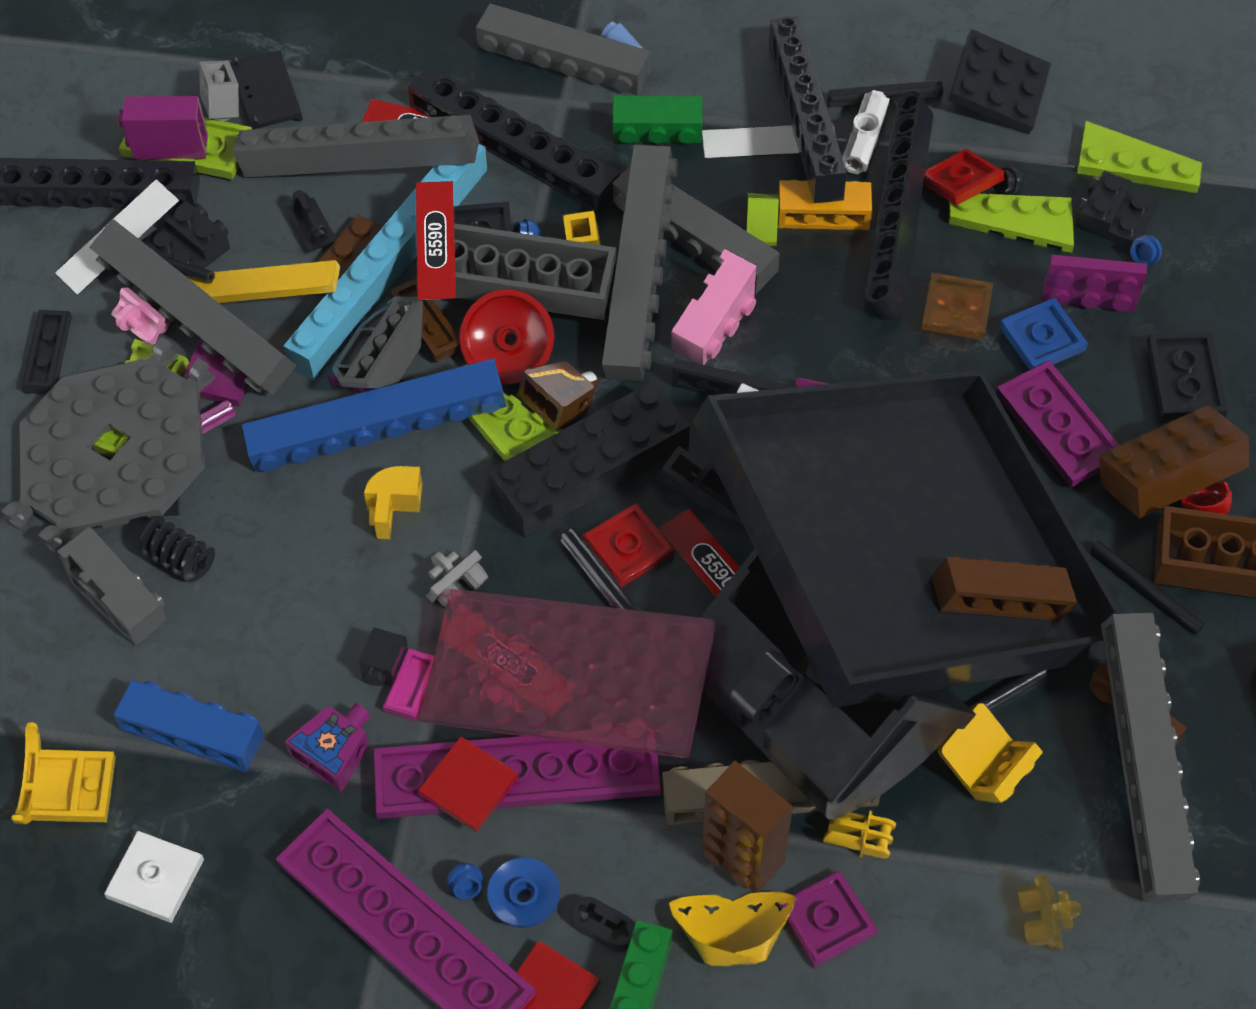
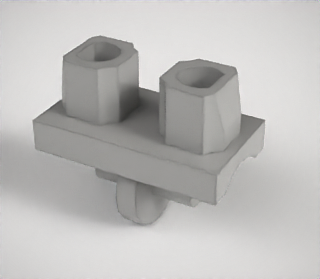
[426,550,488,611]

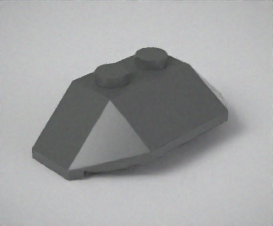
[332,296,423,389]

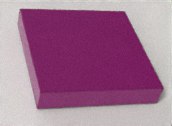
[183,338,249,407]
[777,870,878,968]

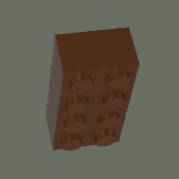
[1099,405,1249,519]
[1154,506,1256,598]
[702,760,793,893]

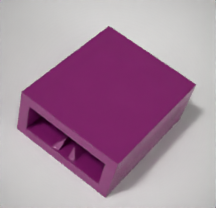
[118,96,208,159]

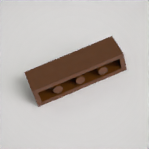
[931,557,1077,621]

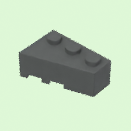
[57,526,167,646]

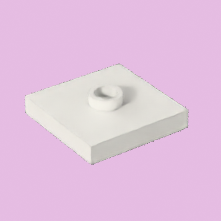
[104,831,204,923]

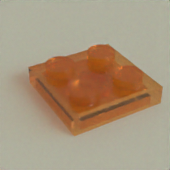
[922,273,994,340]

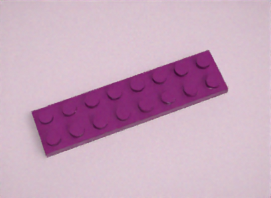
[374,725,661,819]
[276,809,537,1009]

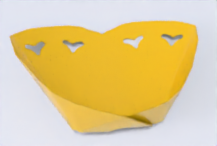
[669,892,796,967]

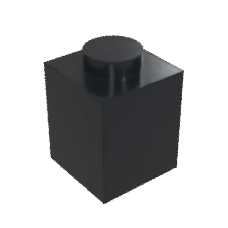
[359,627,408,686]

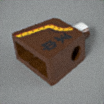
[517,361,598,431]

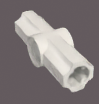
[842,90,889,174]

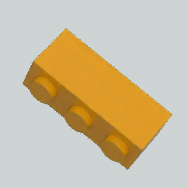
[778,180,872,230]

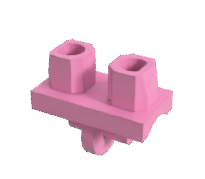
[111,287,171,345]

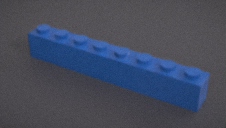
[242,358,507,472]

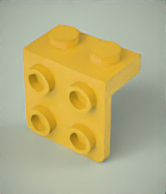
[938,703,1043,803]

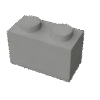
[199,61,239,121]

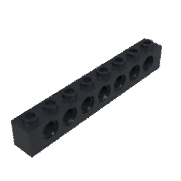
[769,16,847,203]
[408,65,620,215]
[0,158,200,209]

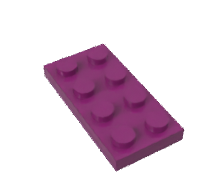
[995,361,1120,488]

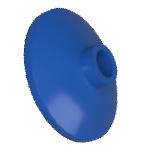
[487,857,560,928]

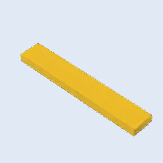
[159,260,340,306]

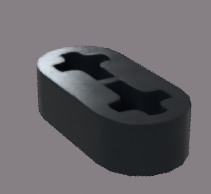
[571,897,635,952]

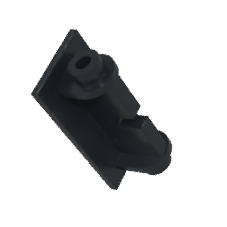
[286,190,336,252]

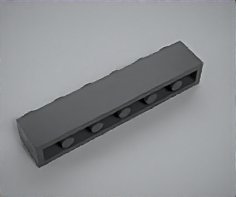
[476,3,651,96]
[613,166,780,294]

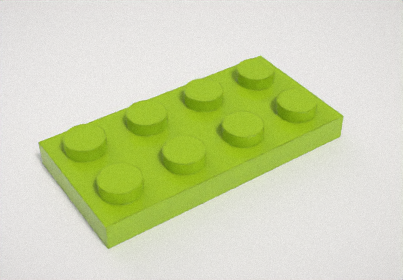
[119,117,252,180]

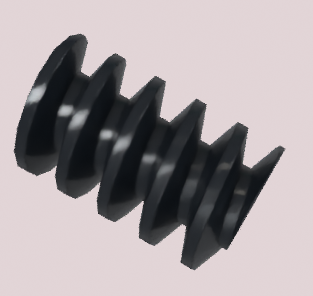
[139,516,215,582]

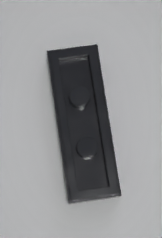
[21,310,72,394]

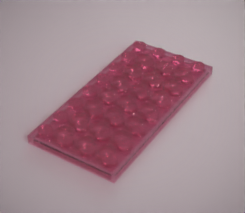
[419,589,716,759]

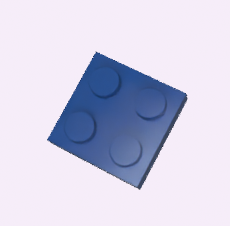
[999,298,1088,370]

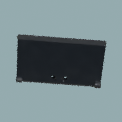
[230,50,303,129]

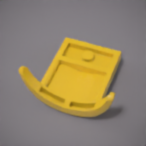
[11,722,116,824]

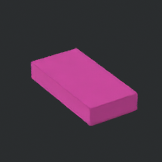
[383,648,441,722]

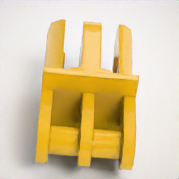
[823,811,896,859]

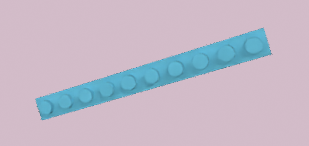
[283,144,487,381]

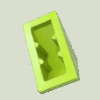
[746,193,779,246]

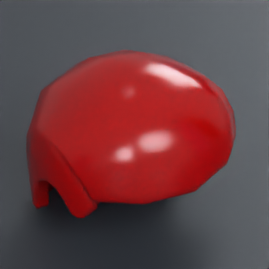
[1181,481,1232,514]

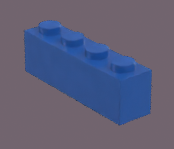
[113,680,264,772]

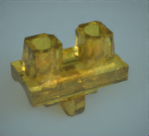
[1018,875,1082,951]

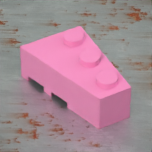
[671,249,756,365]

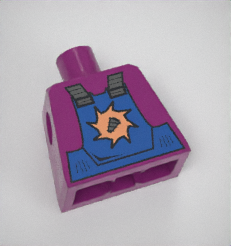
[285,703,371,793]

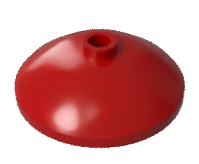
[460,289,554,385]

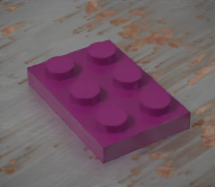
[1041,255,1147,311]

